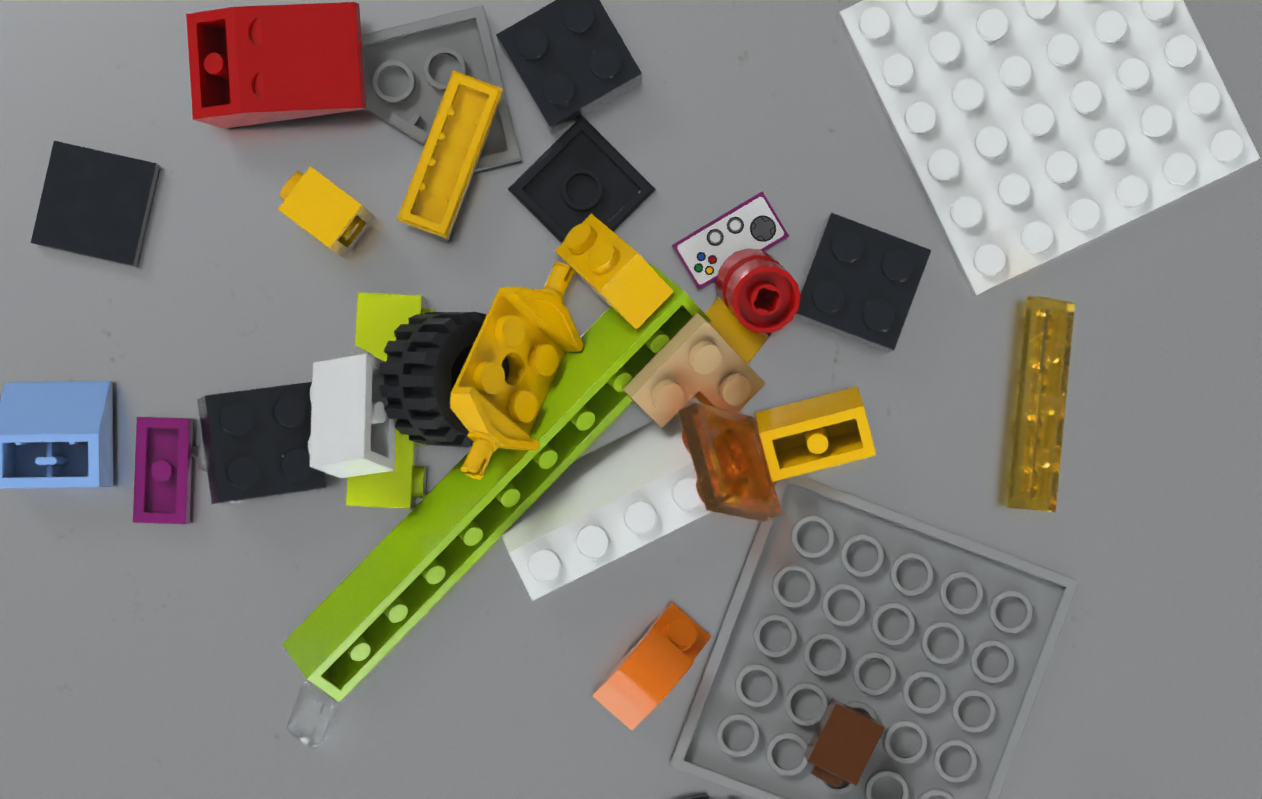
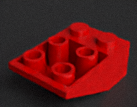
[186,2,366,129]

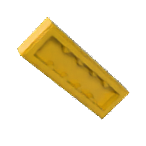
[397,70,504,240]

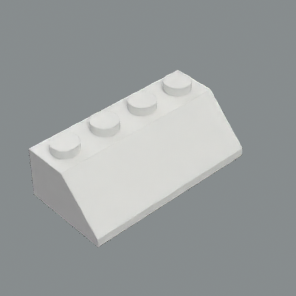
[502,413,724,601]

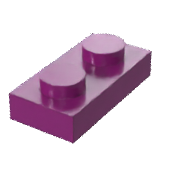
[133,417,193,524]

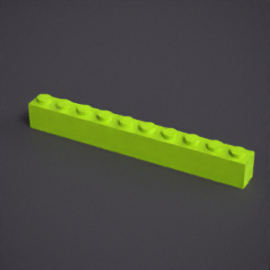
[282,264,711,702]

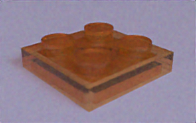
[679,402,782,522]

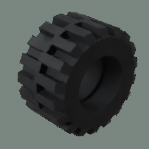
[379,312,510,447]

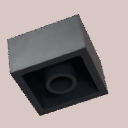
[496,0,642,135]
[794,213,931,353]
[197,382,327,504]

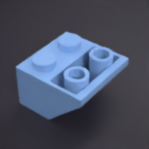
[0,381,113,489]

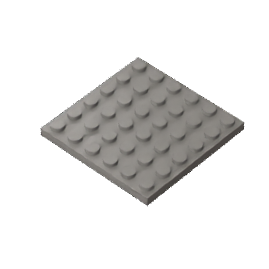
[670,475,1080,799]

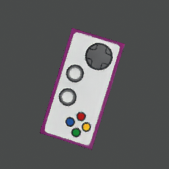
[672,191,789,291]

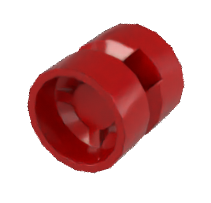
[716,248,801,333]

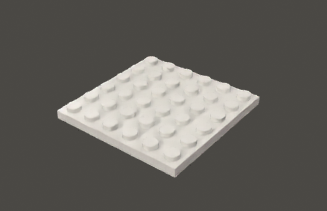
[837,0,1261,297]

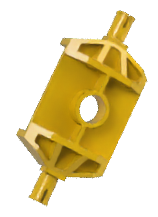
[450,262,584,479]

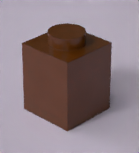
[804,698,885,787]

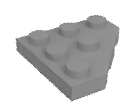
[361,5,522,172]

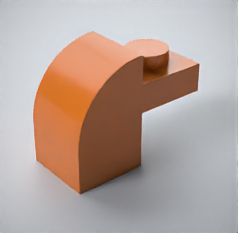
[592,603,711,731]

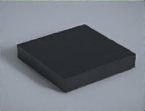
[508,116,656,244]
[31,141,160,267]

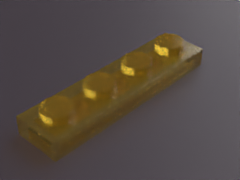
[1007,296,1075,512]

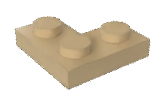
[622,313,766,428]

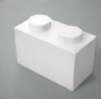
[308,353,396,478]

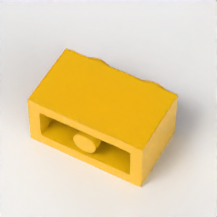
[278,166,374,257]
[555,213,674,330]
[755,386,876,482]

